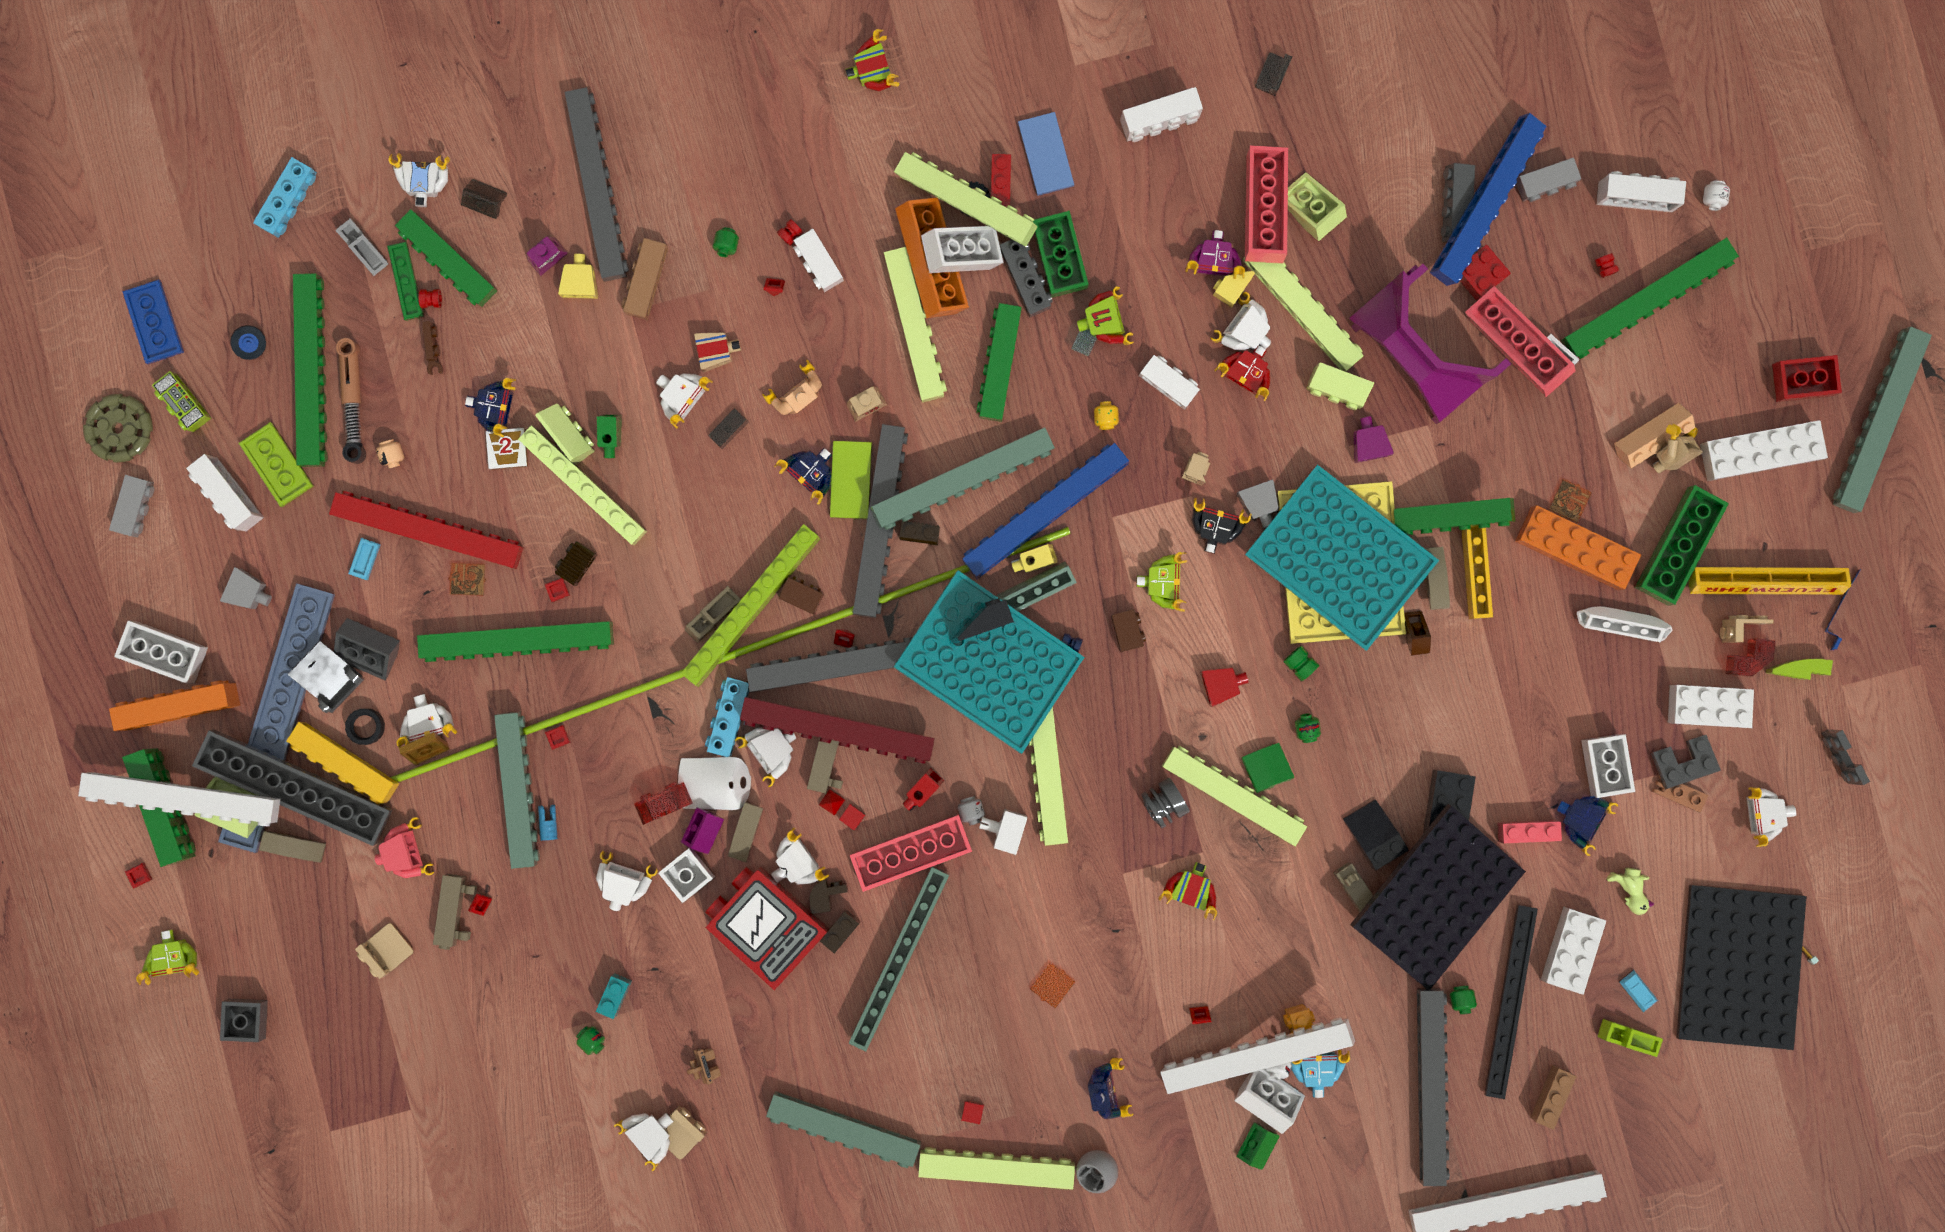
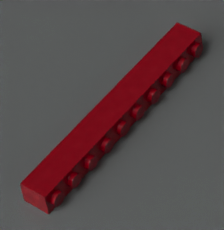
[740,697,935,764]

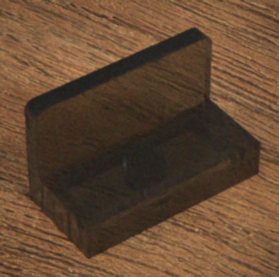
[1255,53,1293,96]
[461,179,507,219]
[708,408,749,450]

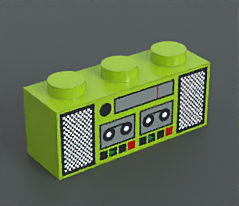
[152,371,211,432]

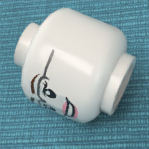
[1703,181,1730,211]

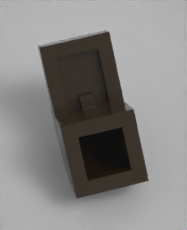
[809,879,848,914]

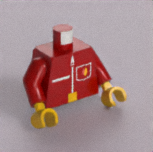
[1214,345,1270,401]

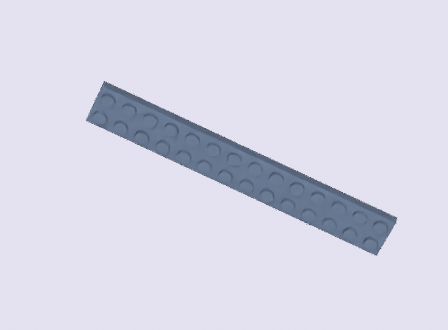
[218,583,335,853]

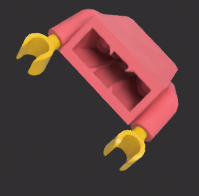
[375,817,435,878]

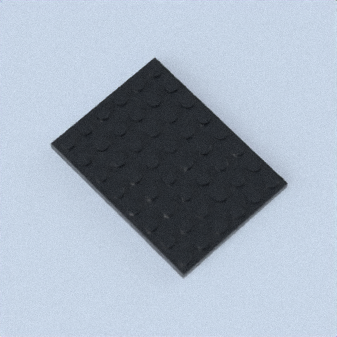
[1350,804,1526,990]
[1676,885,1807,1050]

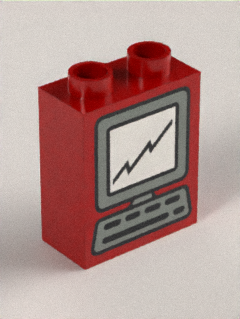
[705,867,829,991]

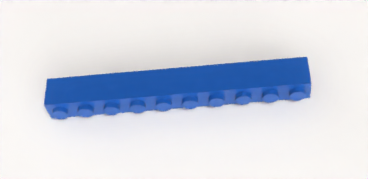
[1430,113,1547,286]
[962,443,1129,579]

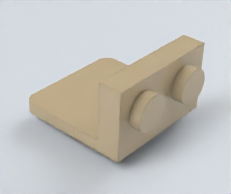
[1720,615,1773,643]
[355,923,414,979]
[665,1106,707,1159]

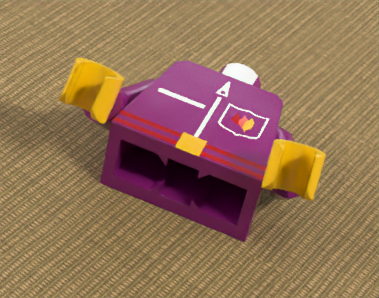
[1185,230,1245,279]

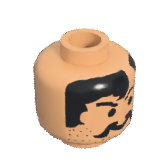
[376,439,404,469]

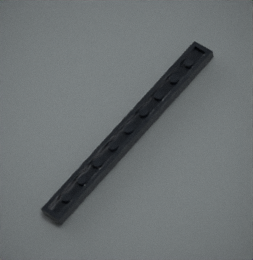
[1484,905,1538,1099]

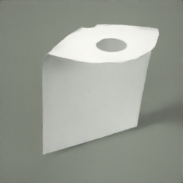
[678,757,751,810]

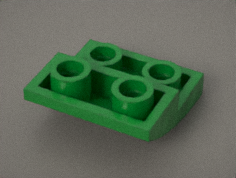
[1241,743,1295,793]

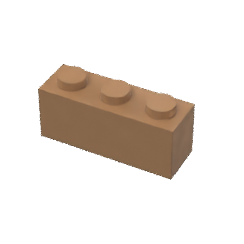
[1530,1065,1577,1130]

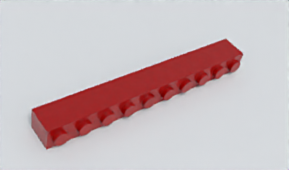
[329,491,524,569]

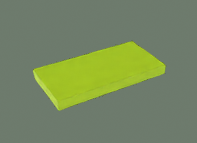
[239,422,314,507]
[830,441,872,519]

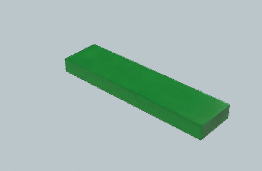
[388,242,424,321]

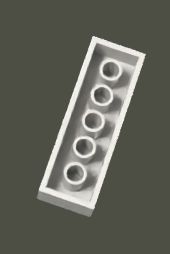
[1700,420,1828,481]

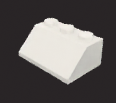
[1234,1069,1305,1134]

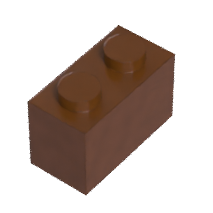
[779,576,824,615]
[1111,609,1146,652]

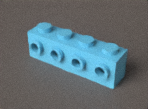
[253,157,317,238]
[705,677,749,757]

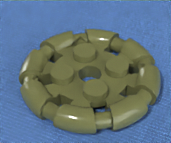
[83,394,153,463]

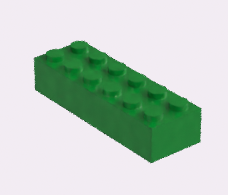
[1634,485,1729,606]
[122,748,196,867]

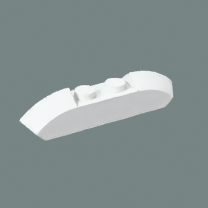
[1577,607,1673,642]

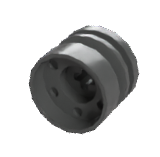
[1141,777,1190,828]

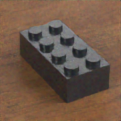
[1423,770,1476,834]

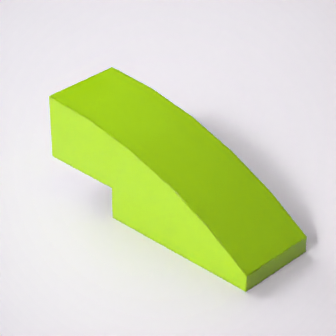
[1766,659,1833,680]
[1597,1019,1663,1057]

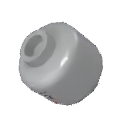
[957,796,985,826]

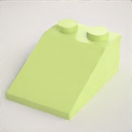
[1288,173,1347,241]

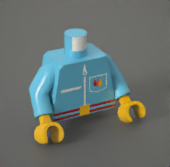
[1291,1049,1350,1098]

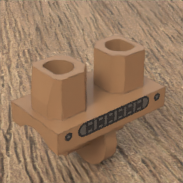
[686,1048,721,1085]

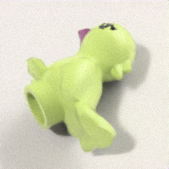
[1606,868,1655,915]

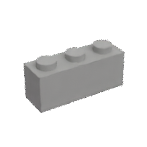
[1516,158,1581,202]
[109,475,154,538]

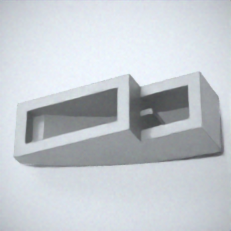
[335,218,389,276]

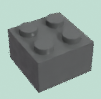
[220,998,268,1042]

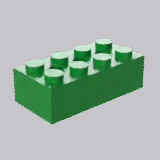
[1033,211,1089,298]

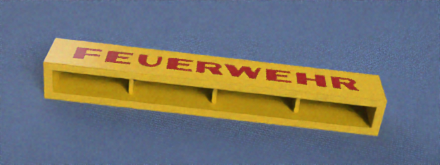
[1688,567,1851,595]

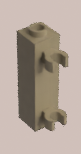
[807,738,843,794]
[1333,862,1373,913]
[433,874,477,950]

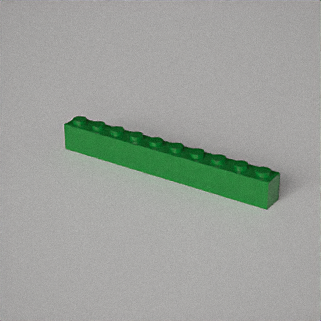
[1560,237,1739,359]
[293,273,328,467]
[417,621,614,662]

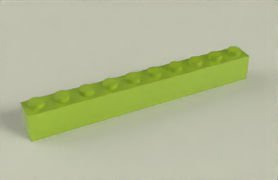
[681,524,820,687]

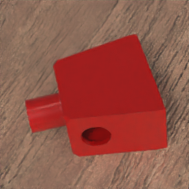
[1200,668,1248,707]
[903,768,945,811]

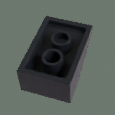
[951,598,1014,643]
[1343,799,1409,870]

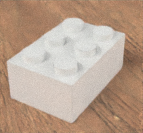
[1581,734,1635,798]

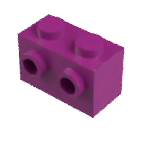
[681,807,724,854]

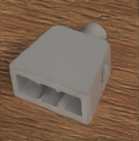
[1236,480,1278,528]
[220,567,272,609]

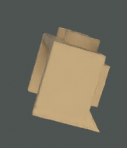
[1182,452,1210,486]

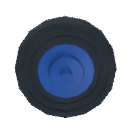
[230,325,266,360]

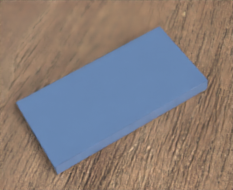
[1018,112,1074,196]

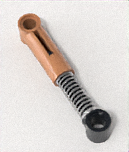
[336,338,366,464]

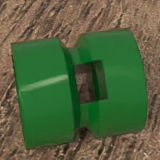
[1283,645,1320,682]

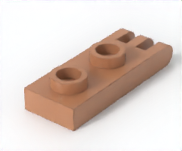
[1652,775,1708,813]

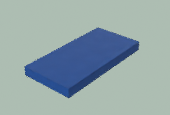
[122,280,184,364]

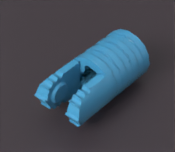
[538,805,558,841]

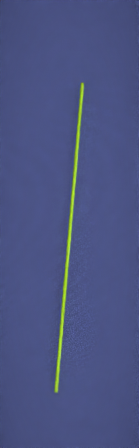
[390,527,1070,782]

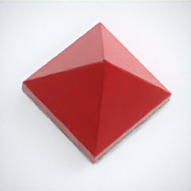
[764,278,785,296]
[833,629,855,648]
[819,789,845,816]
[468,894,492,916]
[1189,1006,1211,1024]

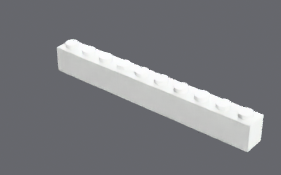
[78,772,280,826]
[1160,1017,1355,1094]
[1408,1170,1607,1232]

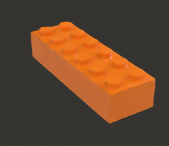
[895,198,969,319]
[1515,505,1641,590]
[109,680,241,731]

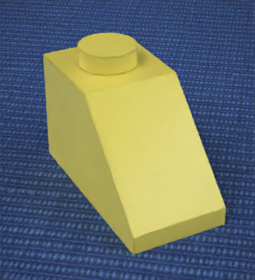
[1213,271,1255,308]

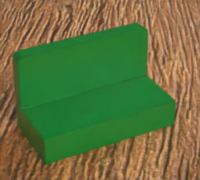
[1236,1122,1280,1170]

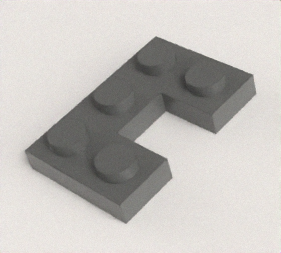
[1822,729,1870,785]
[1651,735,1721,790]

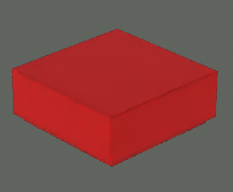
[544,578,570,603]
[545,725,571,750]
[839,804,866,831]
[125,863,153,889]
[961,1101,984,1124]

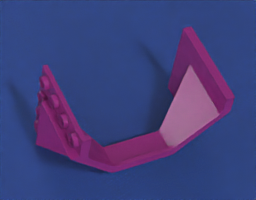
[1349,264,1511,424]

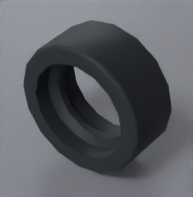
[345,709,385,745]

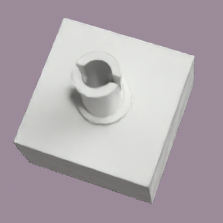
[979,809,1028,855]

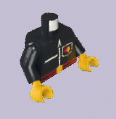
[1191,498,1252,554]

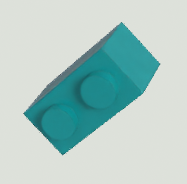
[596,973,632,1019]

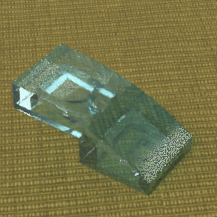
[1071,316,1097,357]

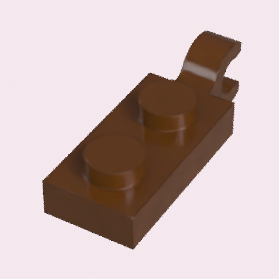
[422,321,443,375]

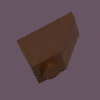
[1404,611,1431,656]

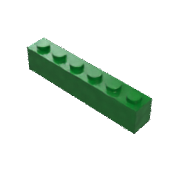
[395,209,497,307]
[976,303,1022,422]
[1394,498,1515,535]

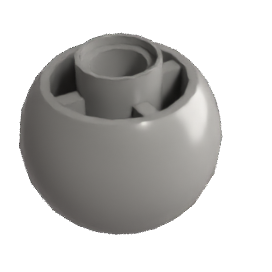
[1076,1150,1118,1194]

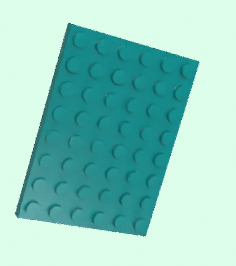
[1245,464,1439,651]
[893,570,1085,754]

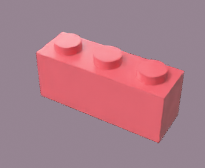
[1498,820,1562,843]

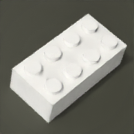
[1120,87,1203,142]
[1597,171,1686,212]
[921,226,1003,273]
[186,454,264,532]
[114,621,208,684]
[1668,685,1754,728]
[1541,907,1606,995]

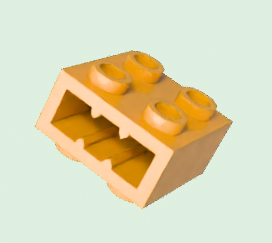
[1283,1004,1315,1034]

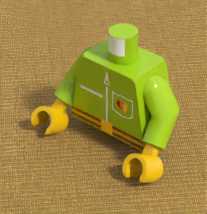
[1136,552,1188,612]
[136,930,199,985]

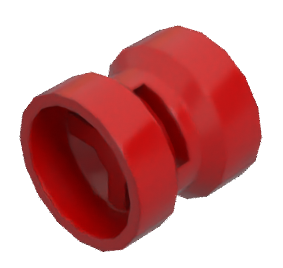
[777,219,804,246]
[1594,253,1620,278]
[419,289,442,308]

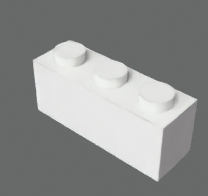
[793,229,844,292]
[1139,355,1200,410]

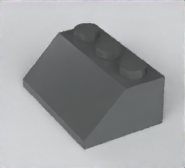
[334,618,400,681]

